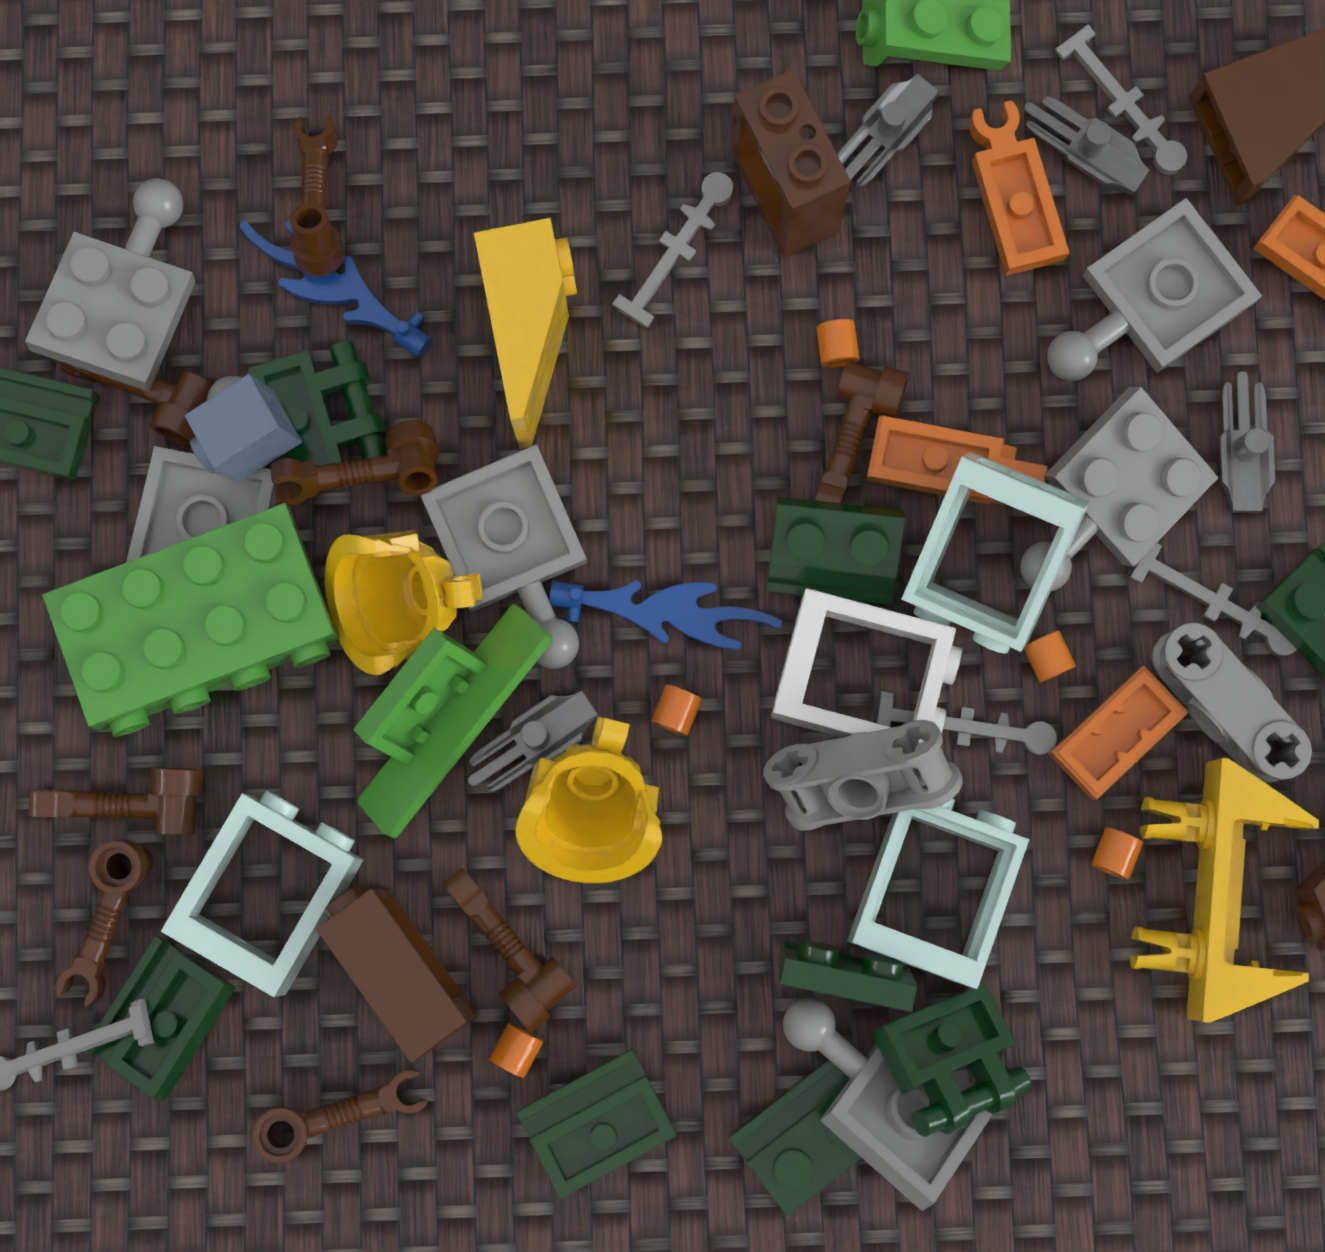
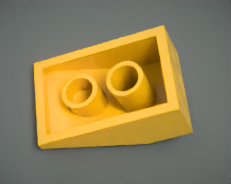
[474,218,577,449]

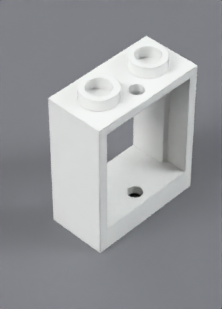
[770,588,962,743]

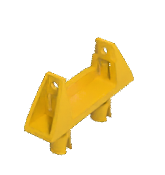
[1129,758,1319,1023]

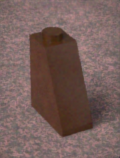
[1189,28,1325,206]

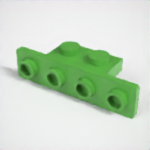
[353,604,553,838]

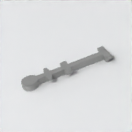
[1055,24,1188,175]
[612,172,733,328]
[1129,543,1297,657]
[876,691,1057,755]
[0,998,154,1091]

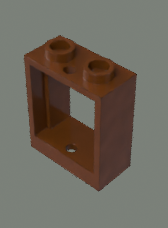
[730,69,851,258]
[316,886,479,1063]

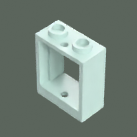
[902,452,1090,653]
[847,788,1029,989]
[161,790,364,997]

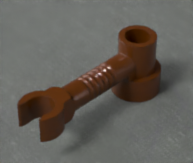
[290,115,344,277]
[52,359,213,447]
[815,361,910,504]
[270,420,439,506]
[28,768,204,834]
[56,839,153,1007]
[442,868,577,1034]
[252,1069,429,1163]

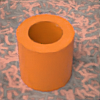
[816,319,860,368]
[1023,631,1076,683]
[651,684,702,736]
[1091,827,1144,880]
[489,1022,544,1078]

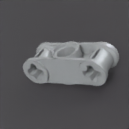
[1150,623,1312,783]
[763,720,963,831]

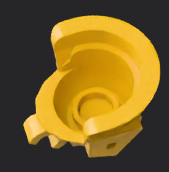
[325,530,483,675]
[515,717,662,883]

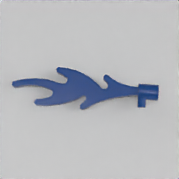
[240,220,433,358]
[549,581,782,651]

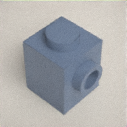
[184,374,302,483]

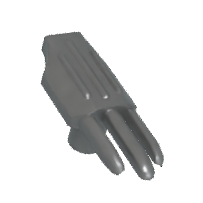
[837,74,939,186]
[1024,96,1150,196]
[1218,371,1275,513]
[468,691,599,792]

